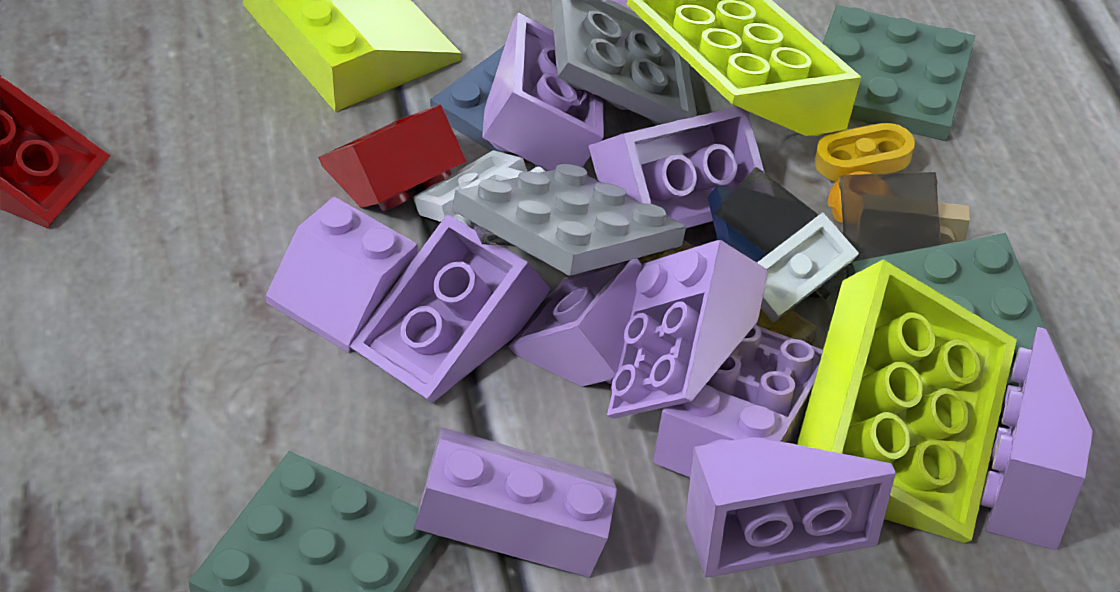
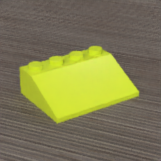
[242,0,461,112]
[626,0,861,137]
[797,259,1017,543]

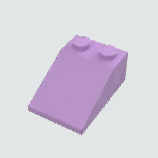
[482,13,604,171]
[349,214,551,403]
[685,436,896,578]

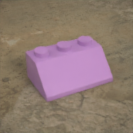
[589,107,772,228]
[414,427,617,578]

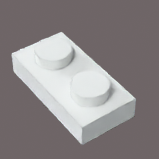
[757,212,859,323]

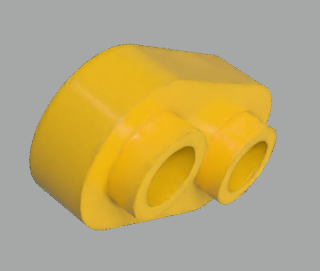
[815,123,915,182]

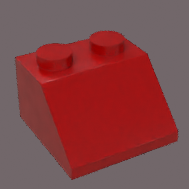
[318,104,466,211]

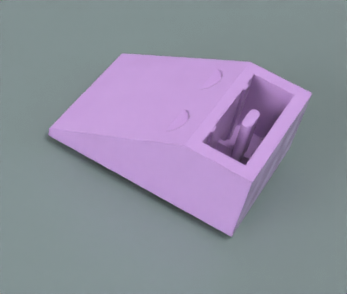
[607,240,768,419]
[653,324,823,477]
[980,327,1093,550]

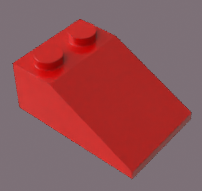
[0,75,111,228]

